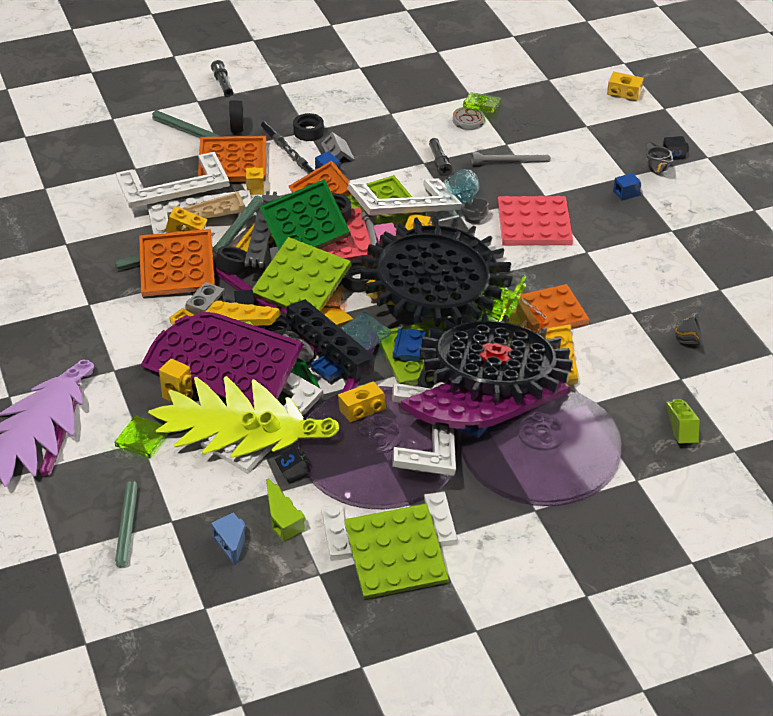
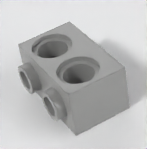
[185,282,225,315]

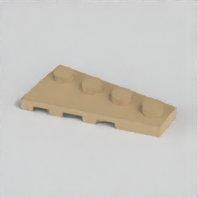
[181,192,245,219]

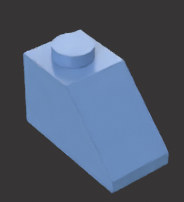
[211,512,246,565]

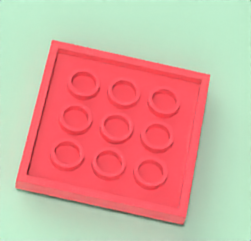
[497,196,573,246]
[321,208,373,261]

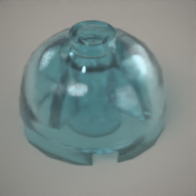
[445,169,480,202]

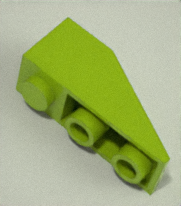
[666,399,700,443]
[266,478,306,542]

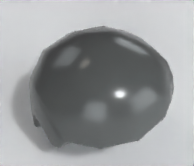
[462,198,489,221]

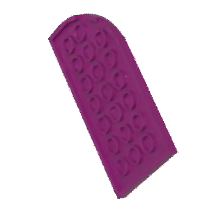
[140,312,304,408]
[401,381,571,429]

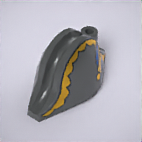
[645,142,673,173]
[675,312,703,345]

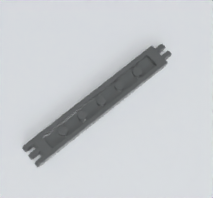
[245,191,280,268]

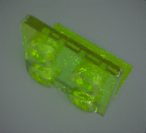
[483,275,527,321]

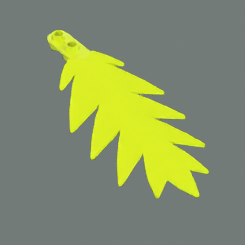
[148,376,339,458]

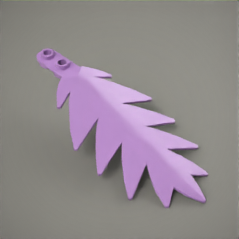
[0,360,94,487]

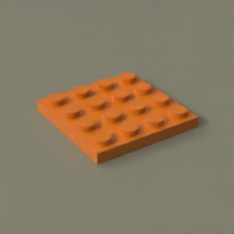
[198,136,266,182]
[139,229,215,297]

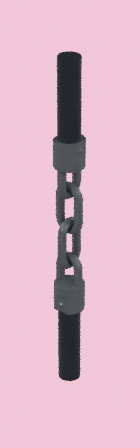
[261,122,315,174]

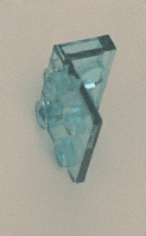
[341,311,391,351]

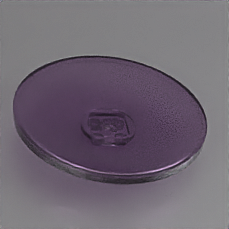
[298,386,460,510]
[460,390,622,506]

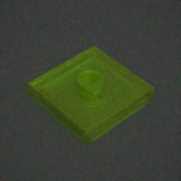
[463,92,502,113]
[114,415,170,459]

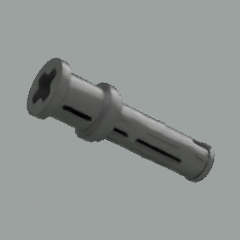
[211,60,234,97]
[429,138,452,176]

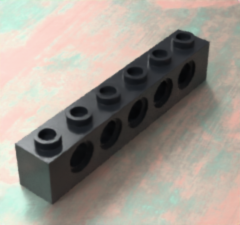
[286,299,375,380]

